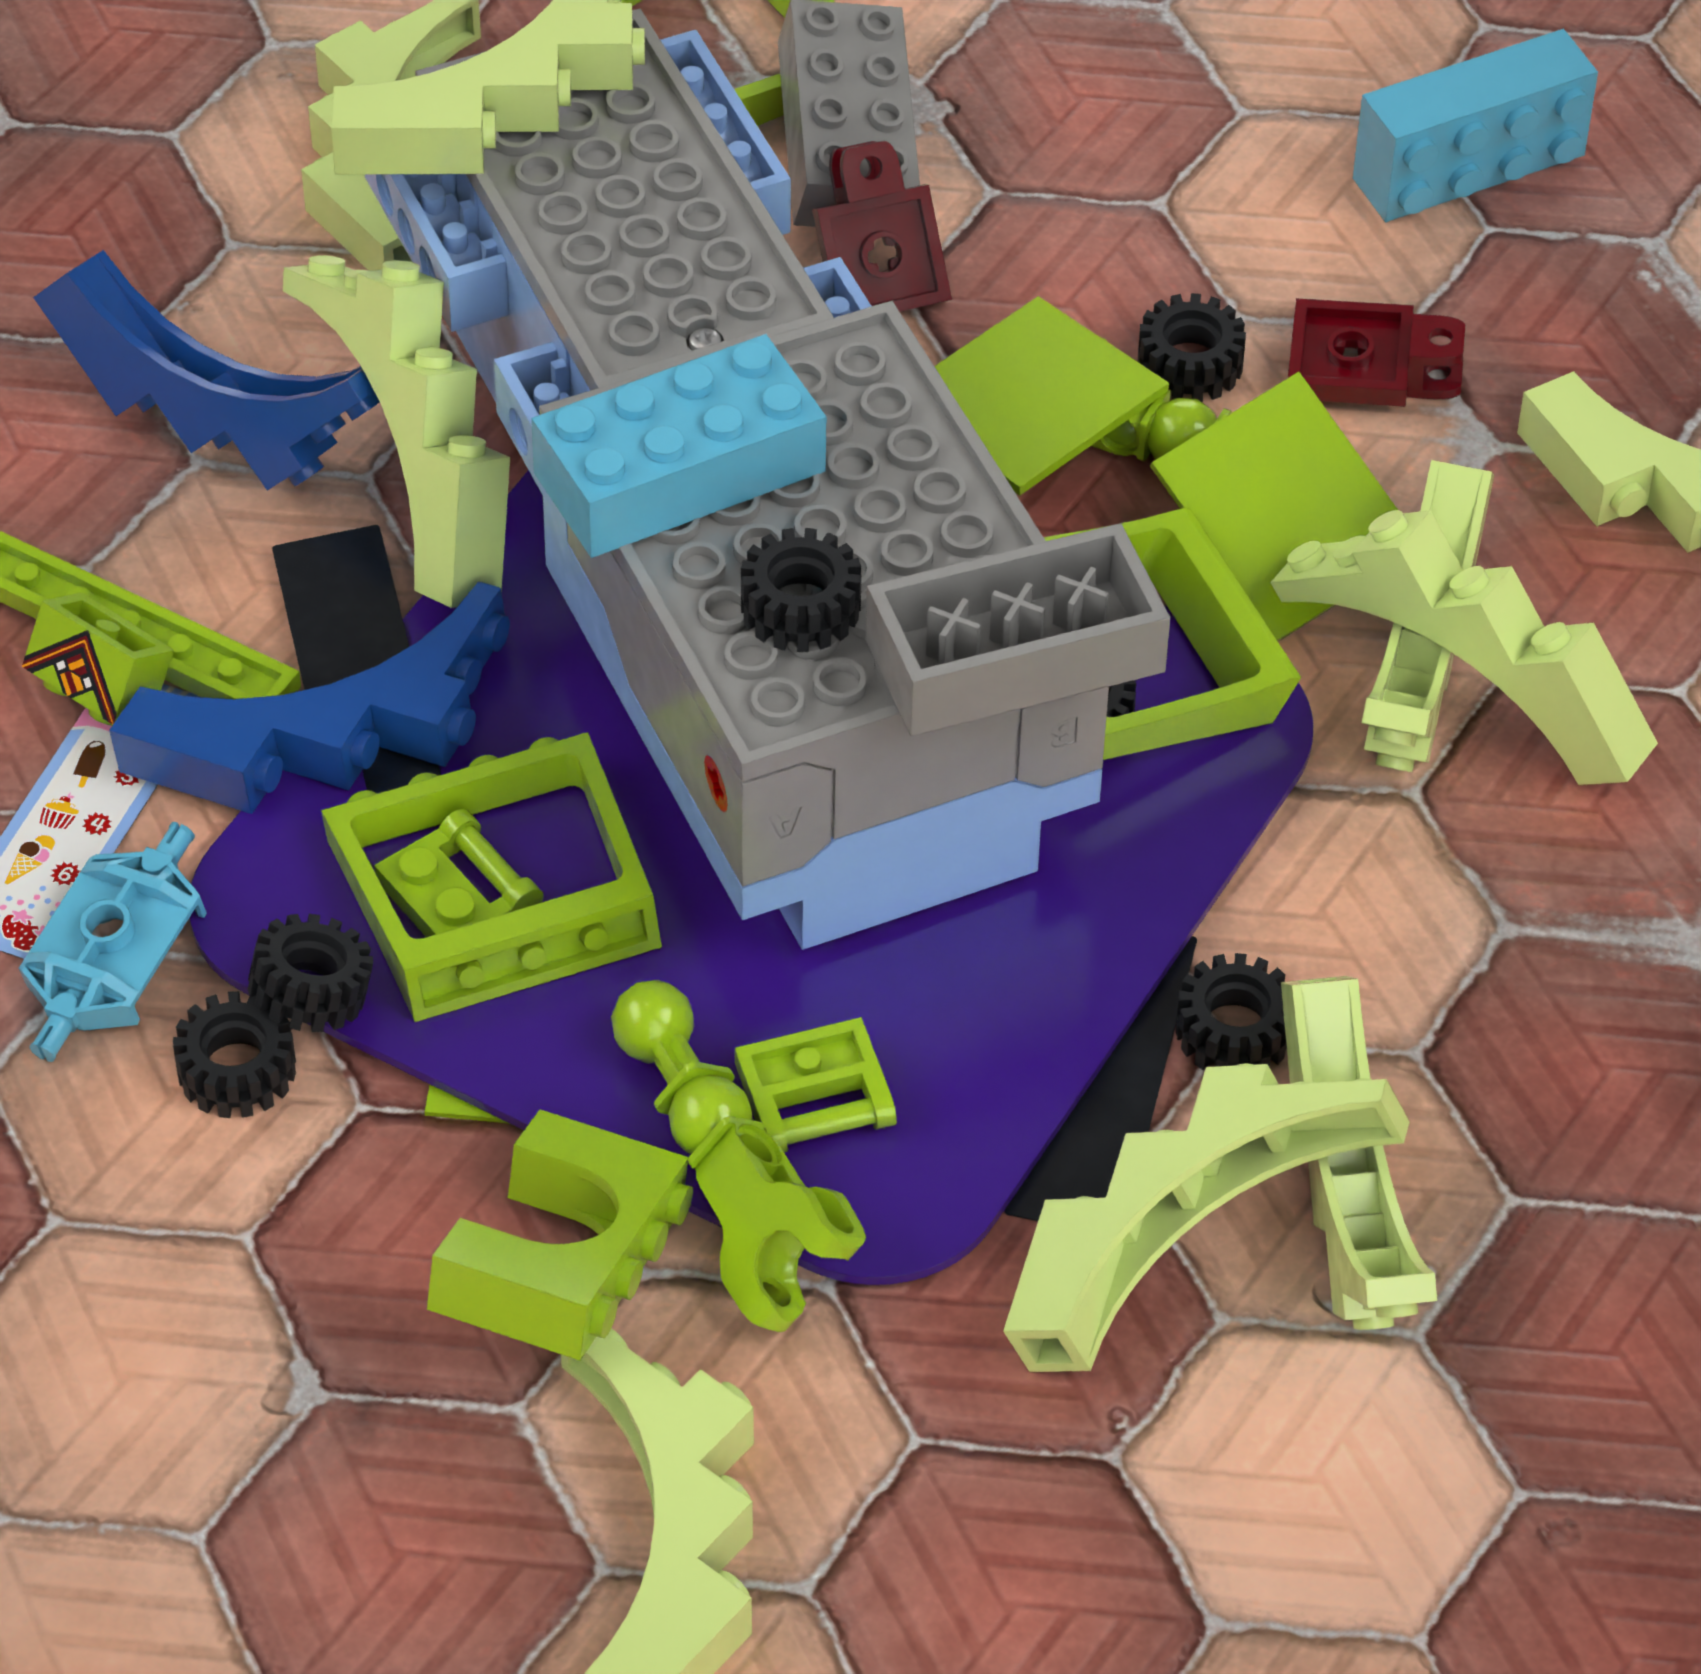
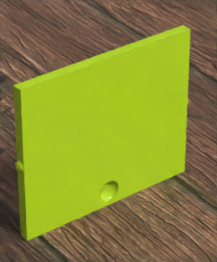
[934,296,1169,496]
[1150,371,1398,642]

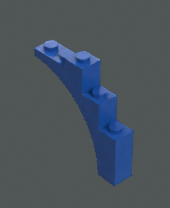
[33,250,380,491]
[109,581,510,814]

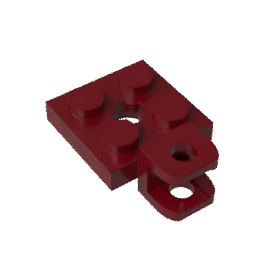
[812,141,952,312]
[1288,298,1466,407]

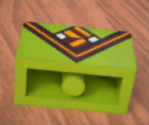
[22,593,174,726]

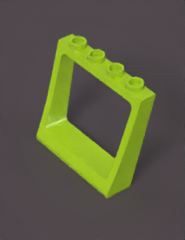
[1044,508,1301,760]
[321,732,662,1022]

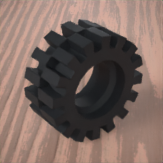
[1137,293,1246,402]
[741,528,862,652]
[248,914,373,1032]
[1176,953,1287,1071]
[173,991,296,1118]

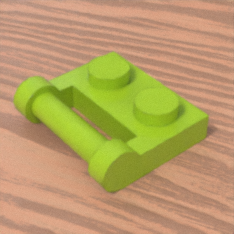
[374,809,544,937]
[735,1017,897,1152]

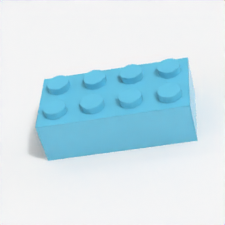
[1353,29,1598,222]
[531,334,827,558]

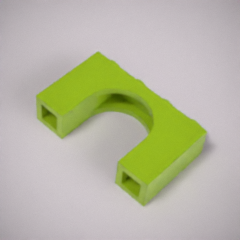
[427,1109,693,1361]

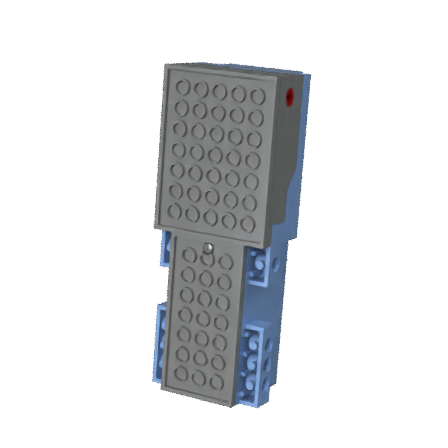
[365,8,1109,950]

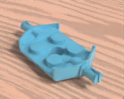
[19,822,207,1062]

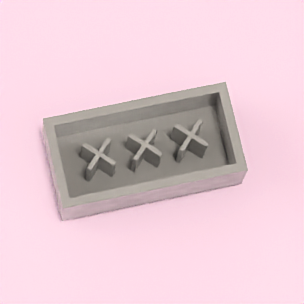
[778,0,920,227]
[866,523,1170,736]

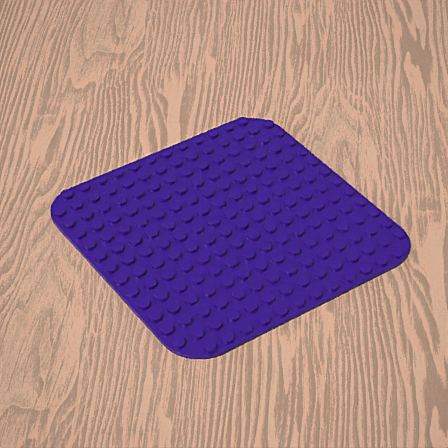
[190,470,1313,1285]

